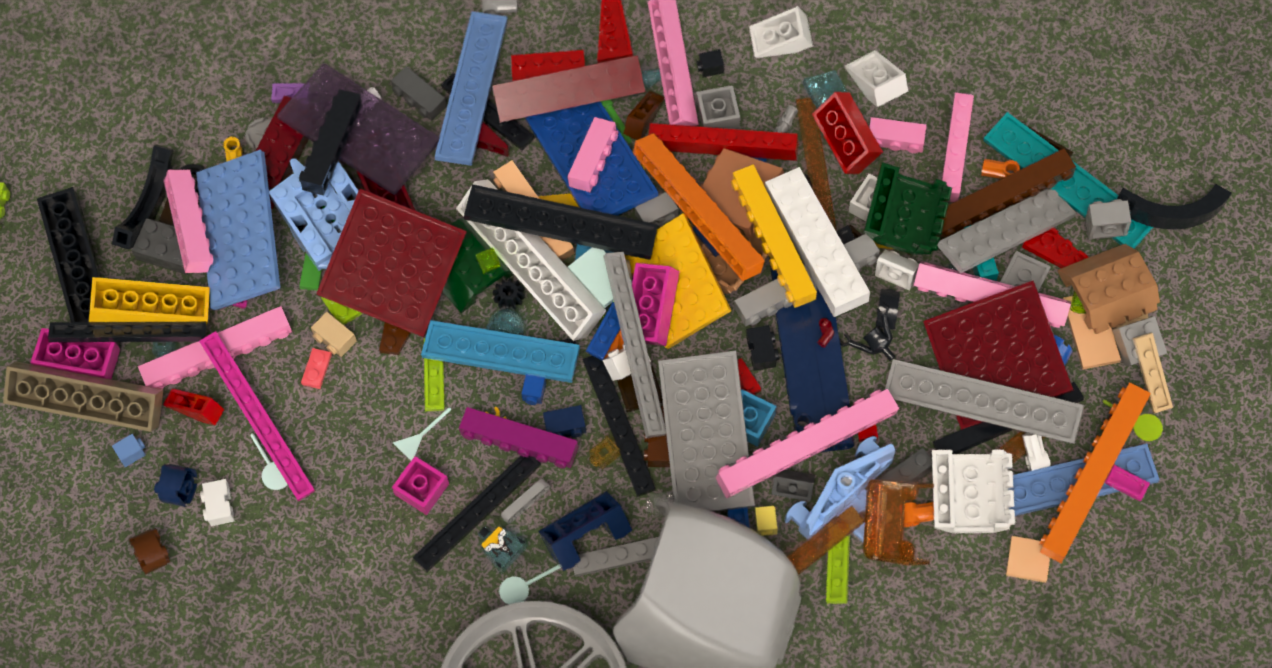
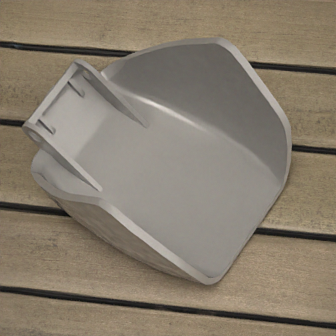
[613,500,802,668]

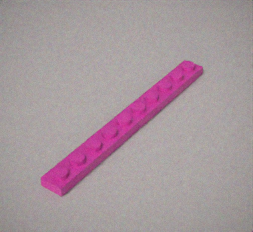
[199,331,315,502]

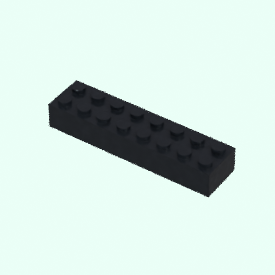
[37,187,102,322]

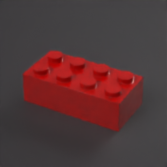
[511,50,585,81]
[812,92,883,174]

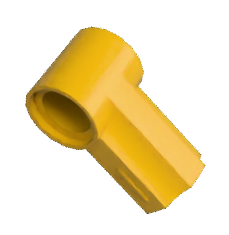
[223,137,243,161]

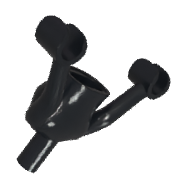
[839,303,896,361]

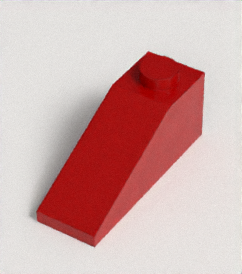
[163,389,224,426]

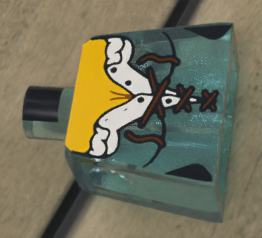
[478,526,527,575]

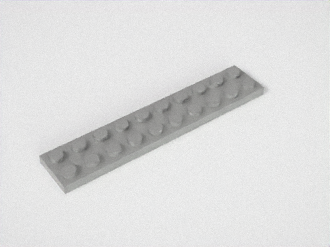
[885,359,1085,444]

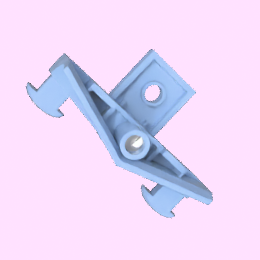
[785,436,895,544]

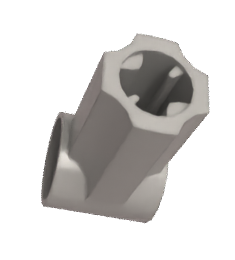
[482,0,518,15]

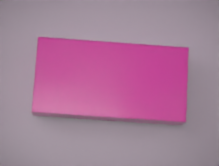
[1105,465,1150,502]

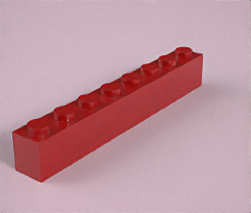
[648,123,799,161]

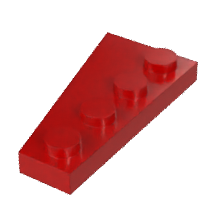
[597,0,633,64]
[1022,228,1089,268]

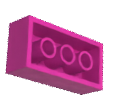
[632,263,680,346]
[30,328,120,379]

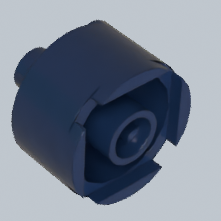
[154,464,197,507]

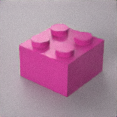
[392,456,449,515]

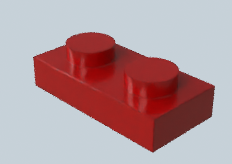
[738,358,761,395]

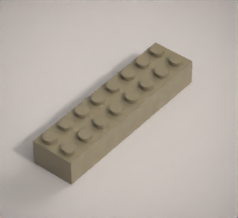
[3,361,163,432]

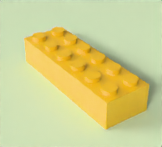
[89,277,210,324]

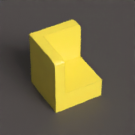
[755,506,778,536]

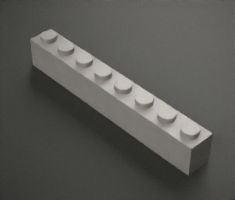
[734,234,880,327]

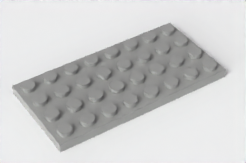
[658,351,755,512]

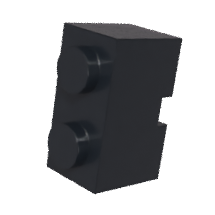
[746,325,779,371]

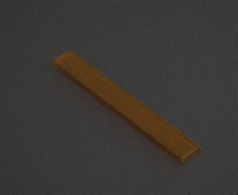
[796,97,837,231]

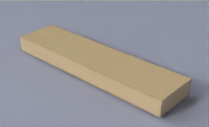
[1132,333,1173,413]

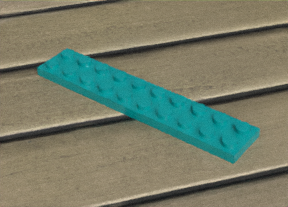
[983,112,1154,249]

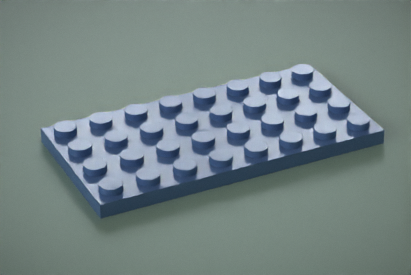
[196,150,281,310]

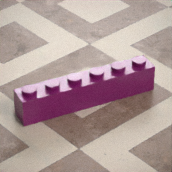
[459,407,579,469]

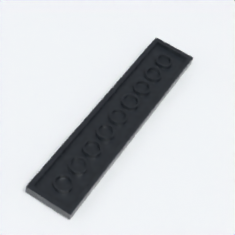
[464,184,658,260]

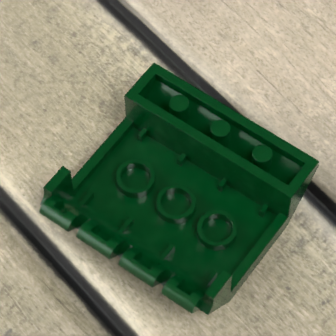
[864,162,952,255]
[442,218,514,313]

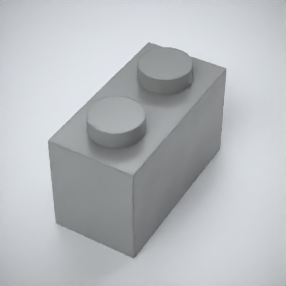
[635,192,679,226]

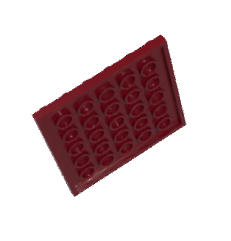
[316,189,467,338]
[923,281,1074,430]

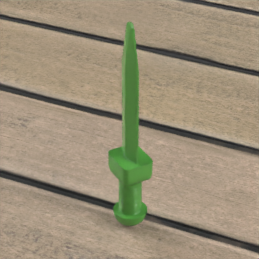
[601,100,632,143]

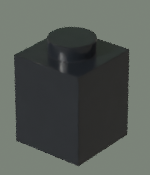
[696,49,724,78]

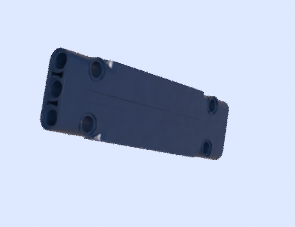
[769,251,854,453]

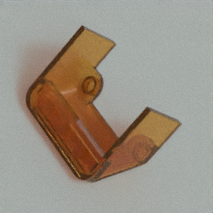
[863,479,934,566]

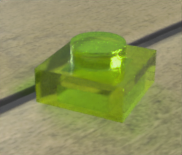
[476,248,501,274]

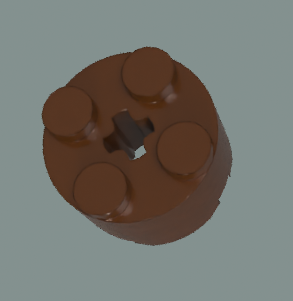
[129,528,170,575]

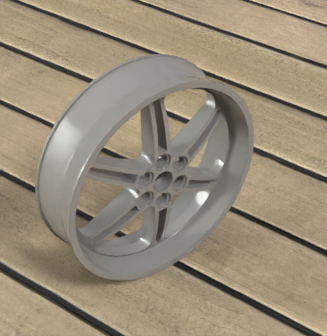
[441,601,626,668]

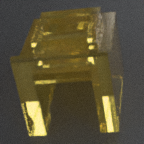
[589,436,620,470]

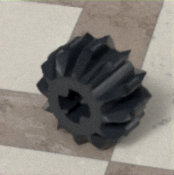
[492,278,525,311]

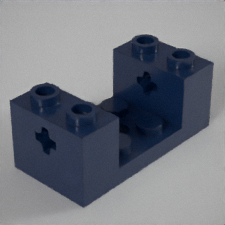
[538,491,632,571]

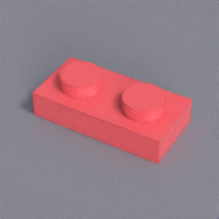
[301,348,332,389]

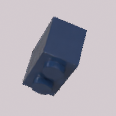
[543,405,586,438]

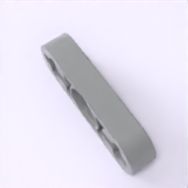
[501,479,550,524]

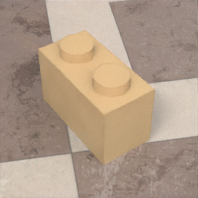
[311,312,357,357]

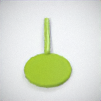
[1103,400,1163,441]

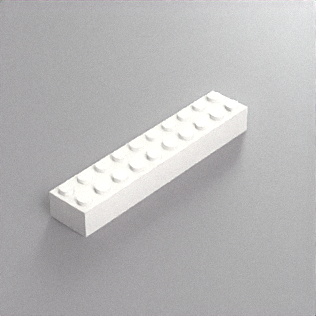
[456,179,606,341]

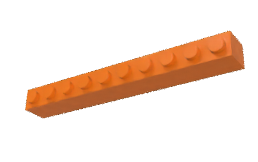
[633,133,765,281]
[1039,382,1151,563]

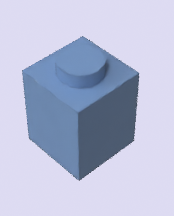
[112,434,146,467]

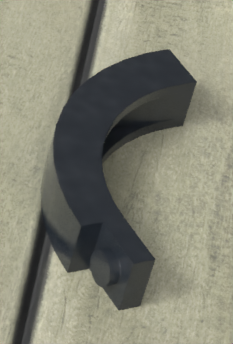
[112,144,174,250]
[1117,184,1232,230]

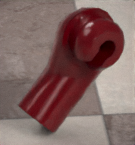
[817,318,834,348]

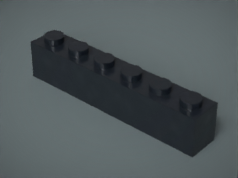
[299,89,362,196]

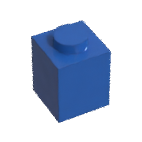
[522,374,546,405]

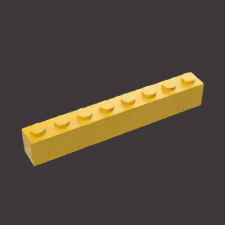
[731,164,817,308]

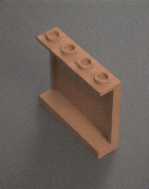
[700,148,784,238]

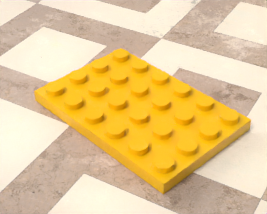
[624,214,732,349]

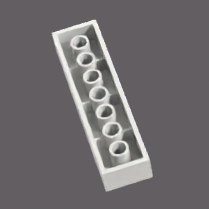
[765,167,870,317]

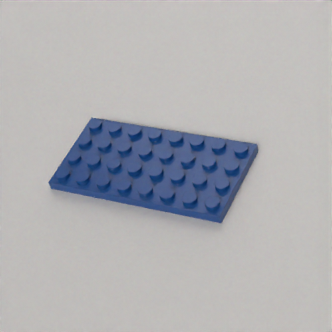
[525,102,659,216]

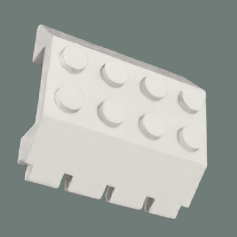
[932,450,1015,533]

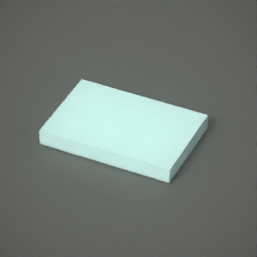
[568,247,632,308]

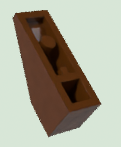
[623,90,665,140]

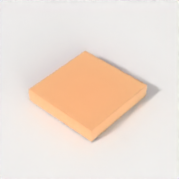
[1006,536,1050,583]

